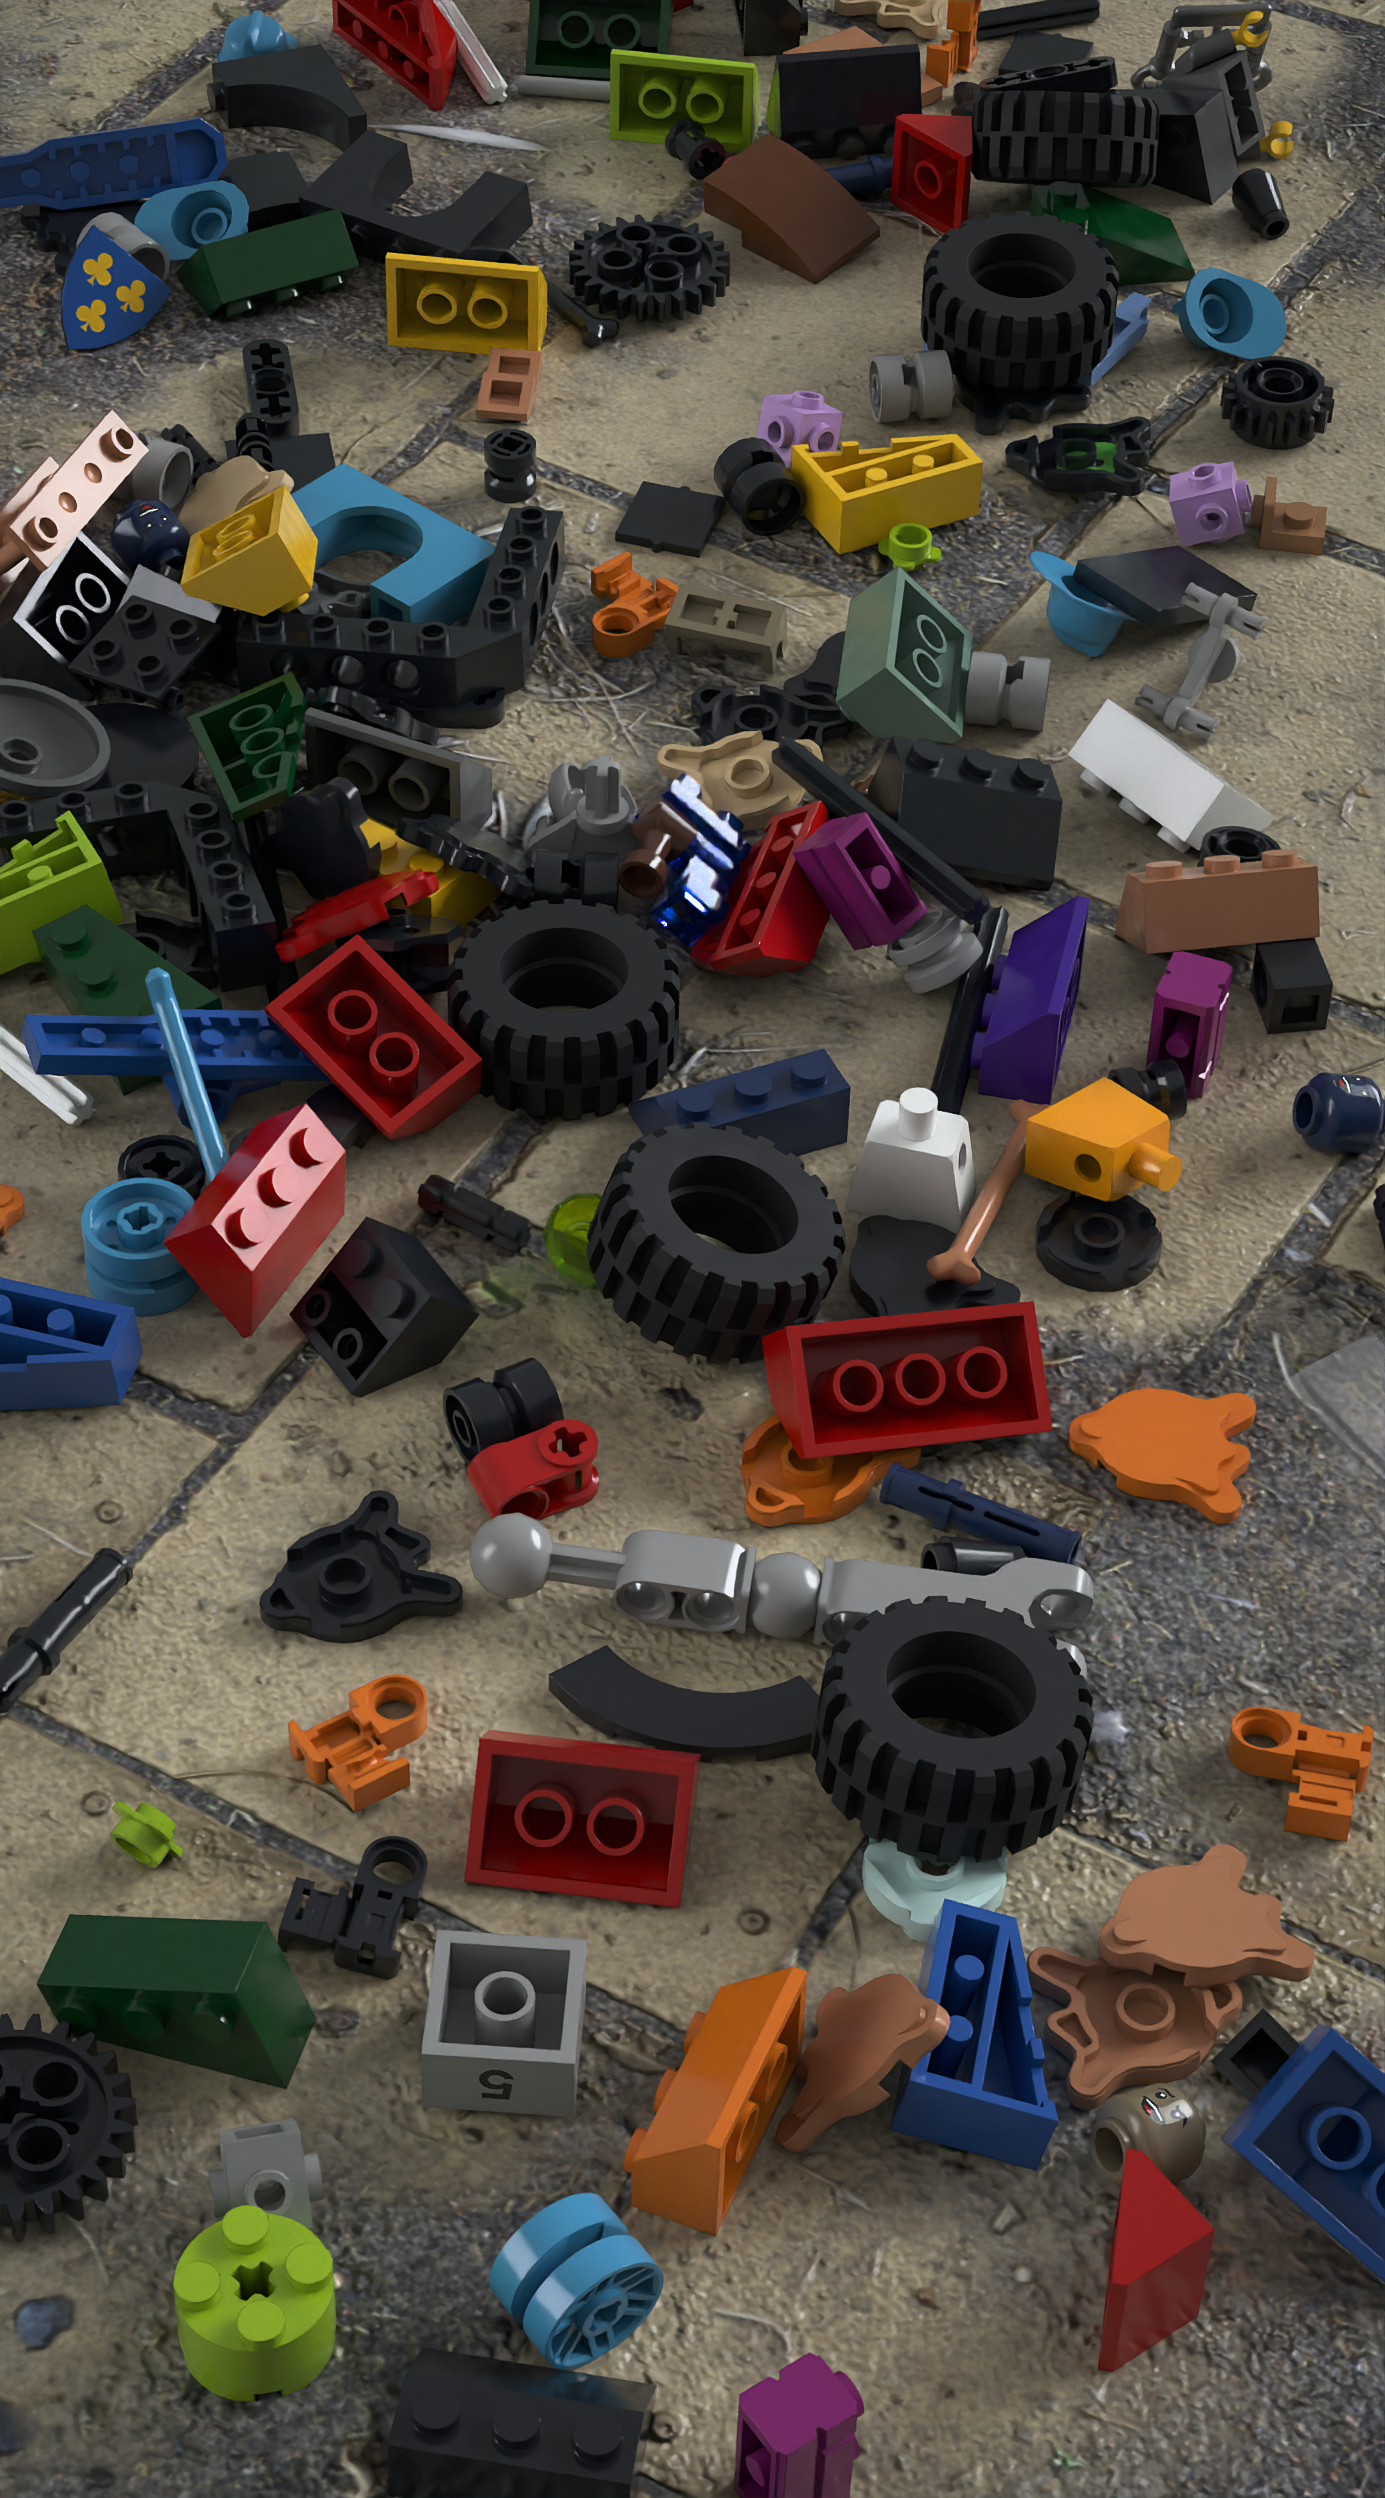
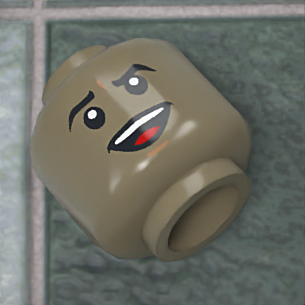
[1090,2083,1206,2187]

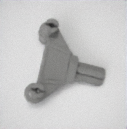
[1135,582,1267,742]
[526,755,678,898]

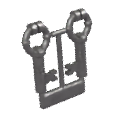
[1130,3,1274,92]

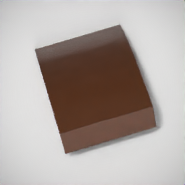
[703,133,880,285]

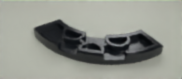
[549,1645,819,1763]

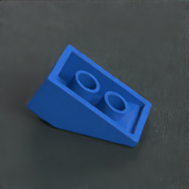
[1220,2024,1385,2283]

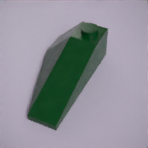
[187,672,307,823]

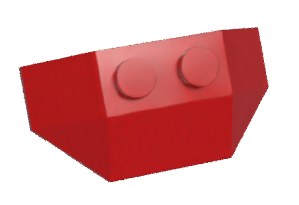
[332,0,458,112]
[689,800,831,978]

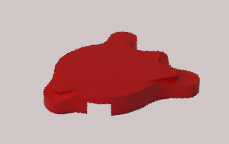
[275,869,439,962]

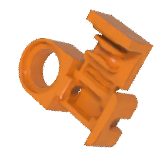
[926,0,981,88]
[591,551,679,658]
[288,1674,427,1812]
[1227,1707,1374,1842]

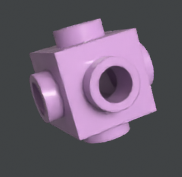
[757,390,843,469]
[1169,461,1253,547]

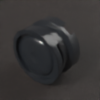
[117,1135,208,1202]

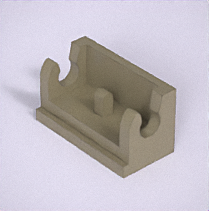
[664,584,788,673]

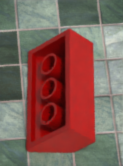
[762,1301,1053,1460]

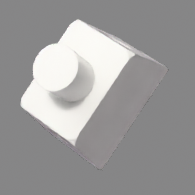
[845,1087,976,1234]

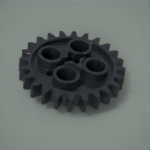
[569,214,730,323]
[0,2013,138,2242]

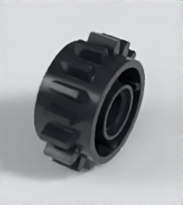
[1220,356,1335,450]

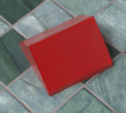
[891,114,973,234]
[1097,2149,1215,2372]

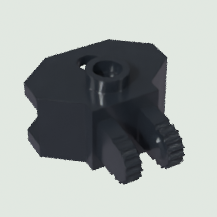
[335,907,462,995]

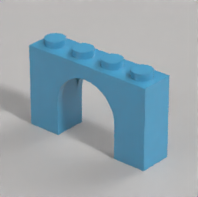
[291,463,496,626]

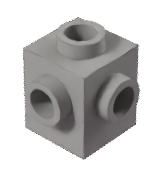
[208,2118,324,2226]

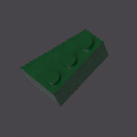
[36,1914,317,2089]

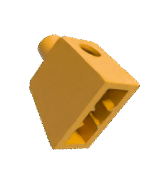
[1025,1077,1182,1202]

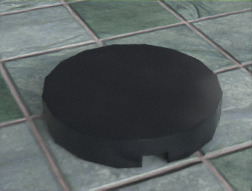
[1035,1191,1162,1292]

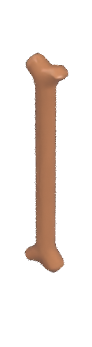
[926,1099,1052,1287]

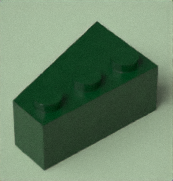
[32,905,223,1096]

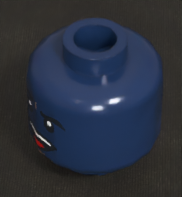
[111,500,191,574]
[1292,1072,1385,1155]

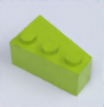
[0,810,125,975]

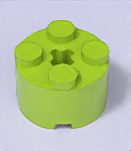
[173,2205,337,2402]

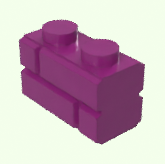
[792,812,928,951]
[1145,951,1233,1099]
[734,2352,864,2498]

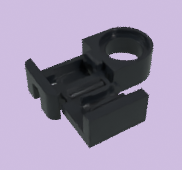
[277,1836,428,1980]

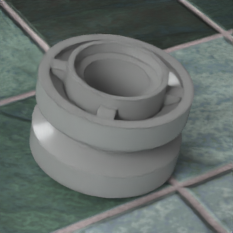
[887,907,983,993]

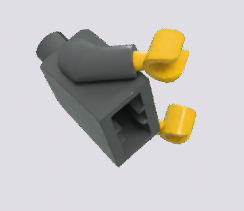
[1156,11,1294,161]

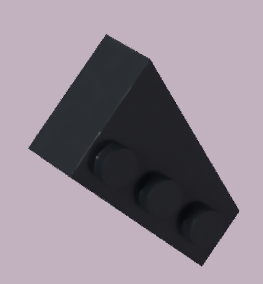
[1095,89,1239,205]

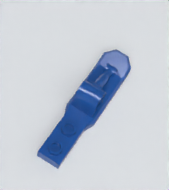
[0,117,228,210]
[21,1009,331,1129]

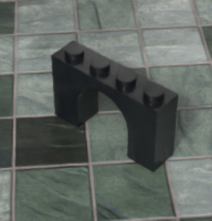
[299,130,533,264]

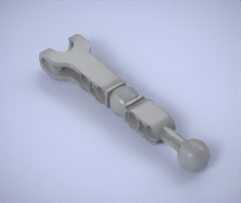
[469,1512,1095,1681]

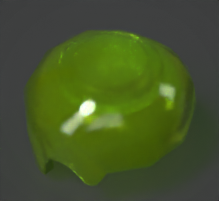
[544,1193,602,1285]

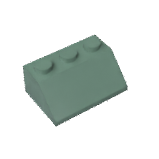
[836,566,973,743]

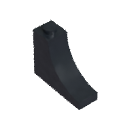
[207,44,367,153]

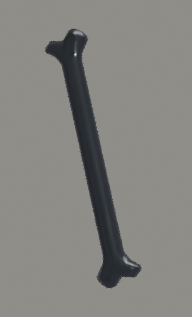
[496,249,620,348]

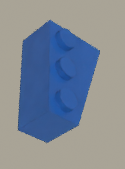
[0,1277,143,1411]
[890,1898,1058,2171]

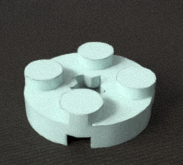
[862,1837,1007,1942]

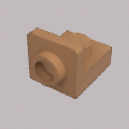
[1250,477,1327,555]

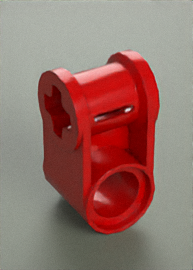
[466,1419,599,1521]

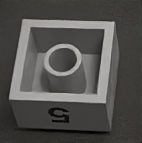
[421,1930,587,2117]

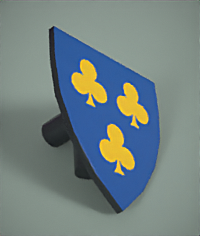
[61,225,173,350]

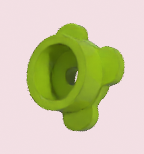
[878,523,941,572]
[110,1801,184,1868]

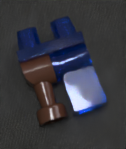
[617,774,752,947]

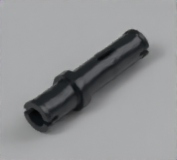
[0,1548,133,1713]

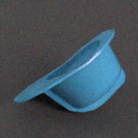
[217,10,298,62]
[134,180,249,262]
[1172,267,1286,360]
[1029,551,1137,657]

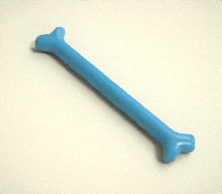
[145,967,229,1183]

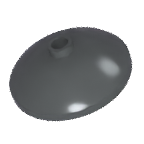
[0,678,111,798]

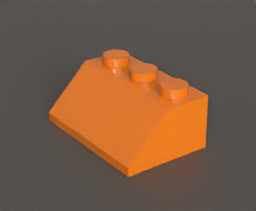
[623,1967,807,2237]

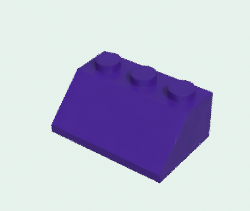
[970,896,1090,1105]

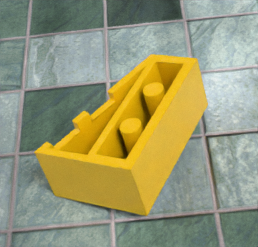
[790,434,983,555]

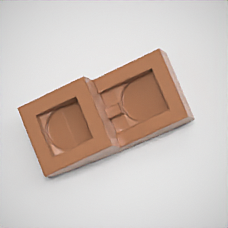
[476,347,543,422]

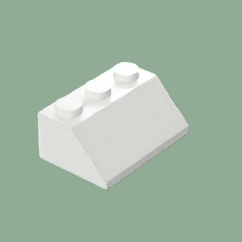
[1068,699,1275,854]

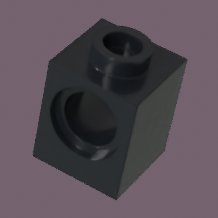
[1250,938,1333,1035]

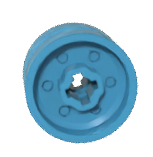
[81,1178,200,1317]
[489,2193,664,2370]

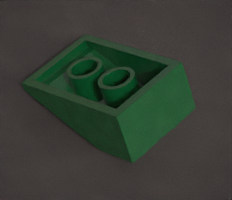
[1030,181,1195,286]

